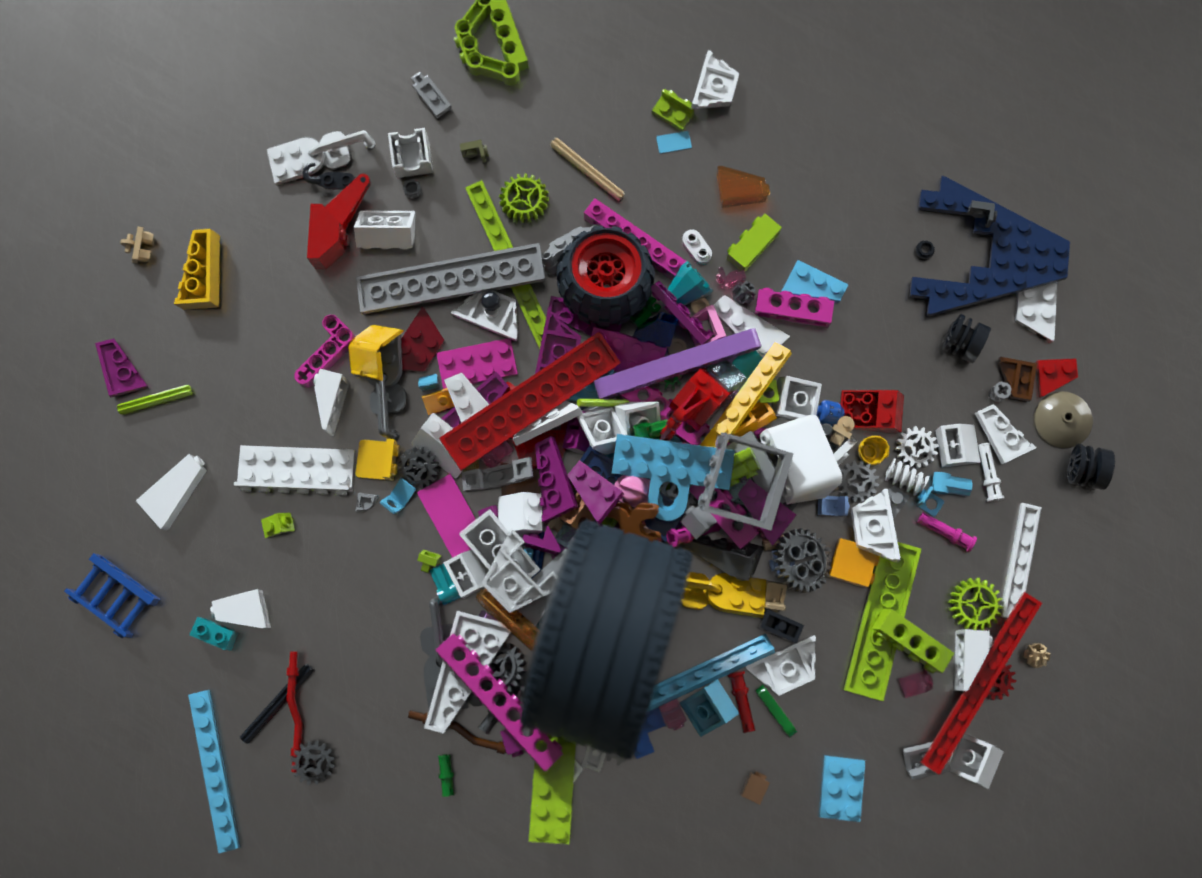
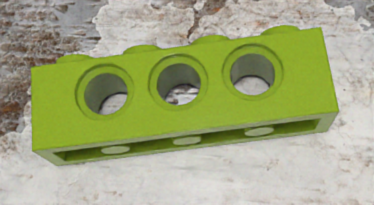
[872,609,954,674]

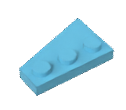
[782,260,848,303]

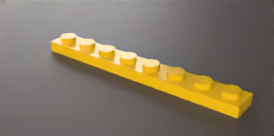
[700,342,792,448]

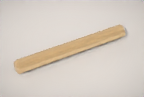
[551,138,625,201]

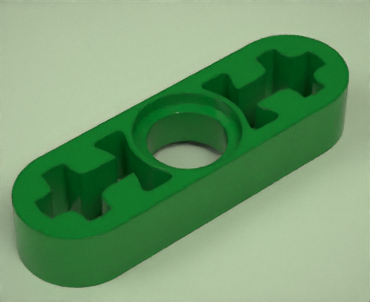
[755,685,797,738]

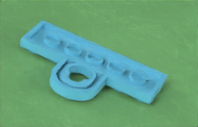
[612,434,735,521]

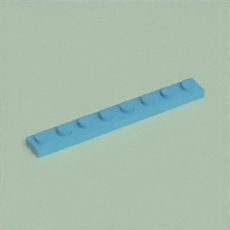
[649,634,775,711]
[188,690,240,853]

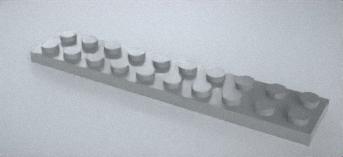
[356,243,546,314]

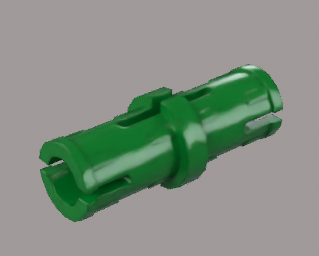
[438,754,455,797]

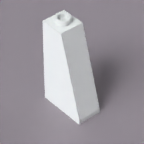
[136,454,207,531]

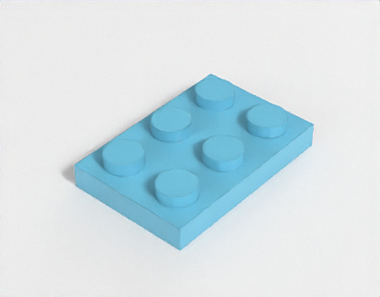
[819,755,865,822]

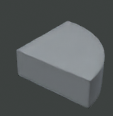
[355,493,378,512]

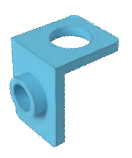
[380,478,416,514]
[916,486,944,517]

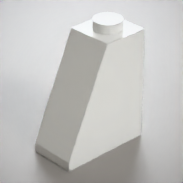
[211,589,271,629]

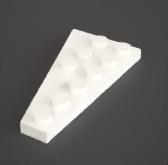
[424,611,515,733]

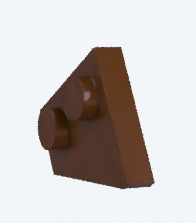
[998,357,1037,402]

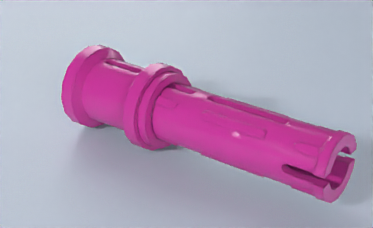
[917,512,977,552]
[666,522,721,547]

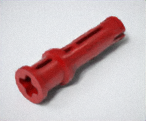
[727,671,756,733]

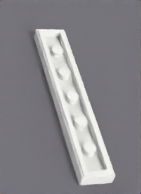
[1000,503,1042,619]

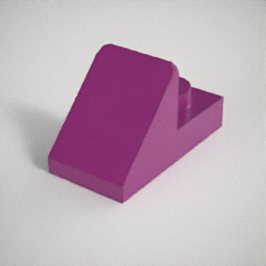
[522,525,561,556]

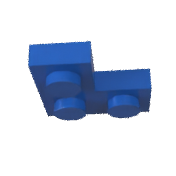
[634,707,666,759]

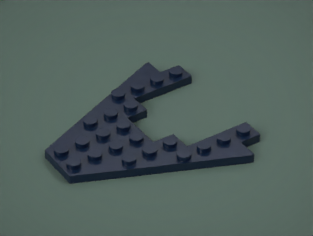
[909,176,1070,316]

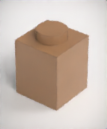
[740,771,770,805]

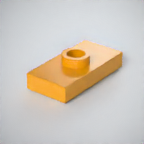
[422,388,455,415]

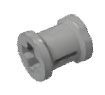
[989,382,1011,402]

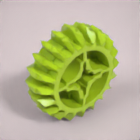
[499,173,549,224]
[949,578,1003,631]

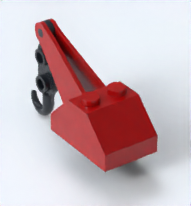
[302,163,371,270]

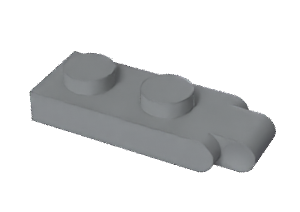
[411,72,452,119]

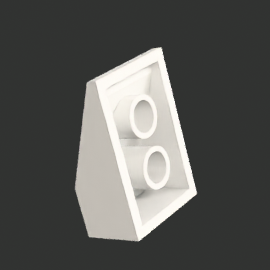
[313,369,350,436]
[954,629,992,691]

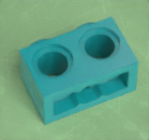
[189,617,240,651]

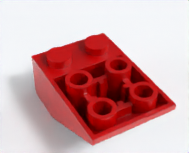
[841,390,904,433]

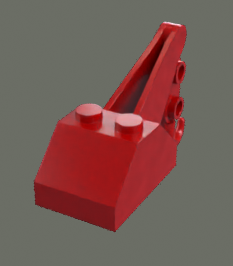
[659,368,734,441]

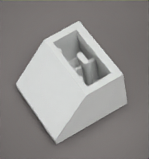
[935,424,981,468]
[444,549,489,599]

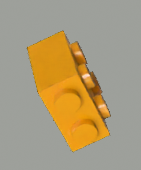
[828,538,880,588]

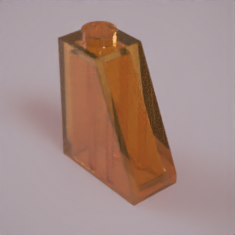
[716,166,770,208]

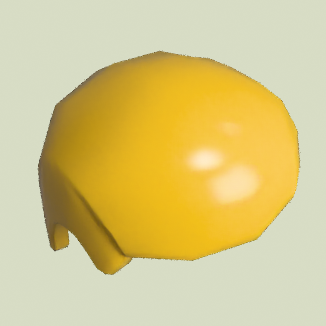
[858,436,890,465]

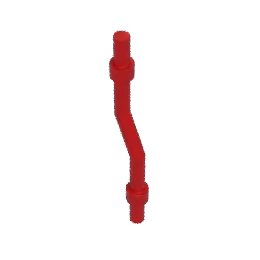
[286,651,303,773]

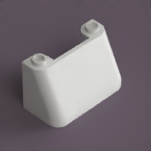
[759,415,842,504]

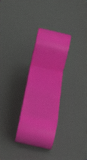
[294,314,355,388]

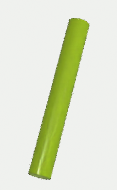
[577,399,629,407]

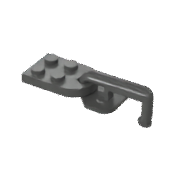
[366,334,406,441]
[420,597,469,711]

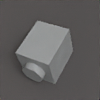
[681,505,717,539]

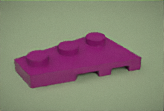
[95,338,148,398]
[567,460,624,525]
[738,479,797,546]

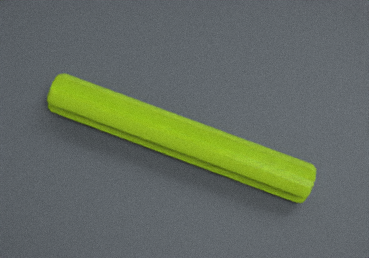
[117,385,192,415]

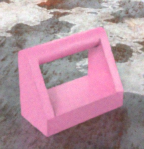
[690,305,726,347]

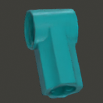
[429,564,461,606]

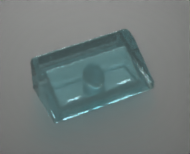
[706,360,747,392]

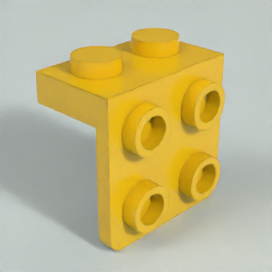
[355,439,400,481]

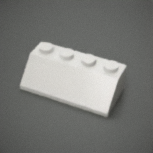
[459,509,540,578]

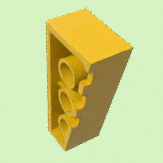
[174,229,220,310]

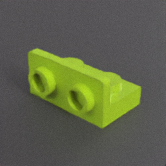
[651,89,695,132]

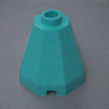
[668,261,713,305]

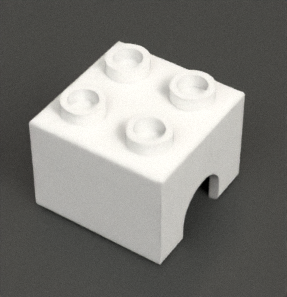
[388,128,433,178]

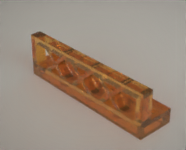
[475,588,539,651]

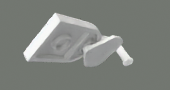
[267,130,375,185]

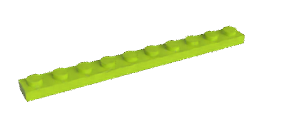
[465,180,546,349]

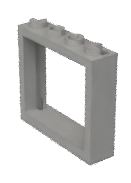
[698,432,794,530]

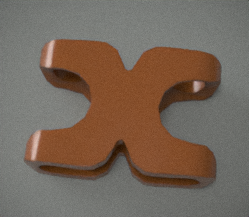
[606,502,662,542]

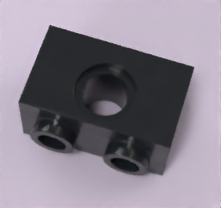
[758,609,804,644]

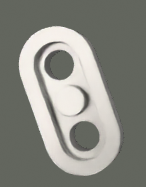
[682,230,712,265]

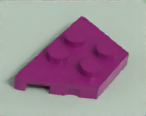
[535,312,581,374]

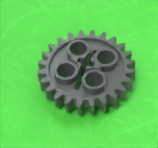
[773,528,832,593]

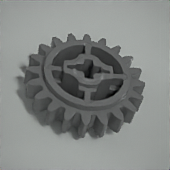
[481,642,527,697]

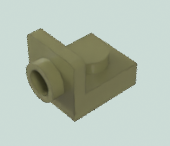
[460,139,489,163]

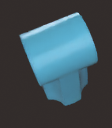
[931,472,973,496]

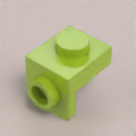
[261,513,295,538]

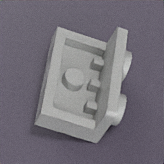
[903,742,951,780]

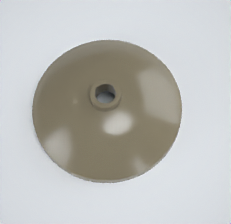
[1034,392,1093,448]

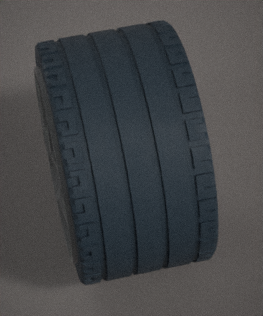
[520,520,693,760]

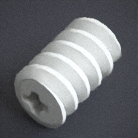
[885,458,930,496]

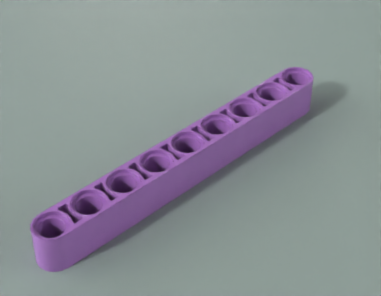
[594,328,762,399]

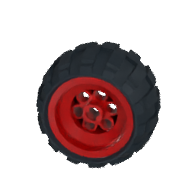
[557,225,655,327]

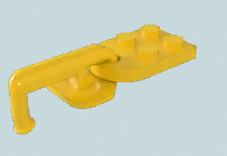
[681,572,766,618]

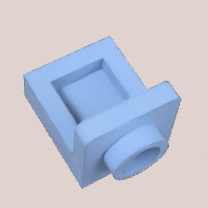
[818,496,850,516]

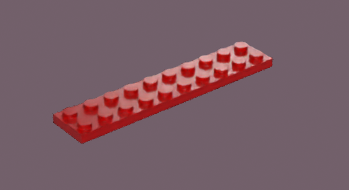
[439,331,621,471]

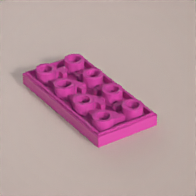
[417,474,476,558]

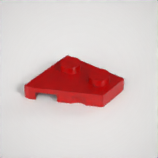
[1036,359,1078,397]

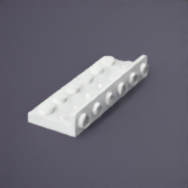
[234,445,356,495]

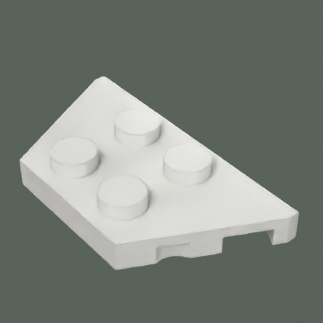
[691,50,739,109]
[1015,282,1057,342]
[451,291,518,342]
[513,401,583,446]
[851,489,900,562]
[745,635,816,696]

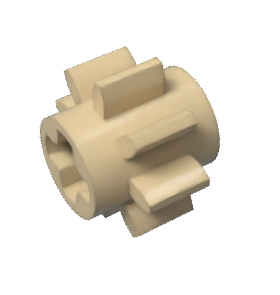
[1024,643,1051,668]

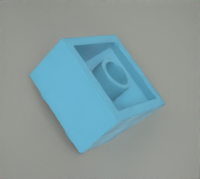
[680,679,739,737]

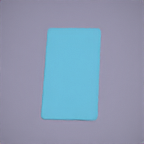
[656,131,692,153]

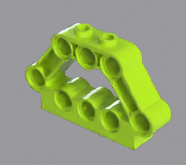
[454,0,529,86]

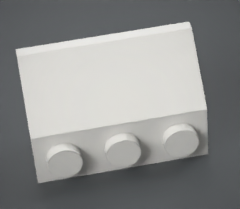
[354,211,416,250]
[411,413,464,479]

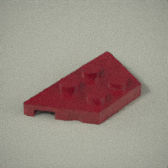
[401,307,445,373]

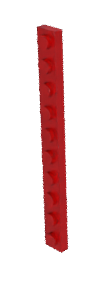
[921,592,1042,775]

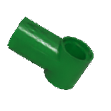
[634,419,668,439]

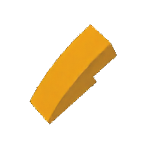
[734,401,777,437]

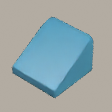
[418,374,440,391]

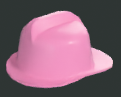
[615,475,650,508]

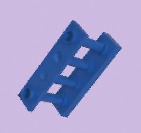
[64,553,160,638]

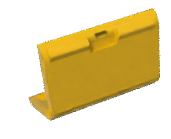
[348,325,404,381]

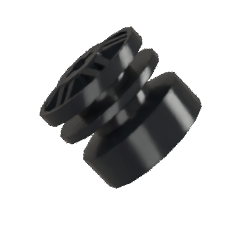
[942,313,991,364]
[1067,444,1115,490]

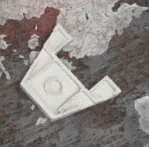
[482,529,557,613]

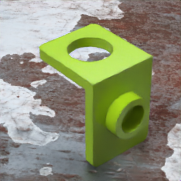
[759,380,779,403]

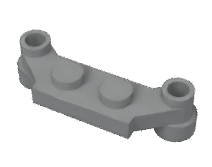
[542,224,601,274]

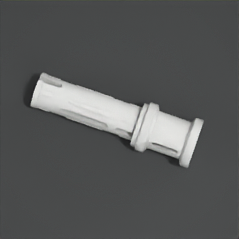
[978,443,1005,502]

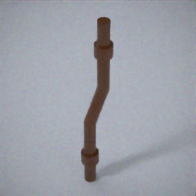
[408,710,521,757]

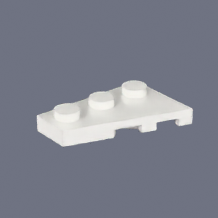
[974,404,1036,464]

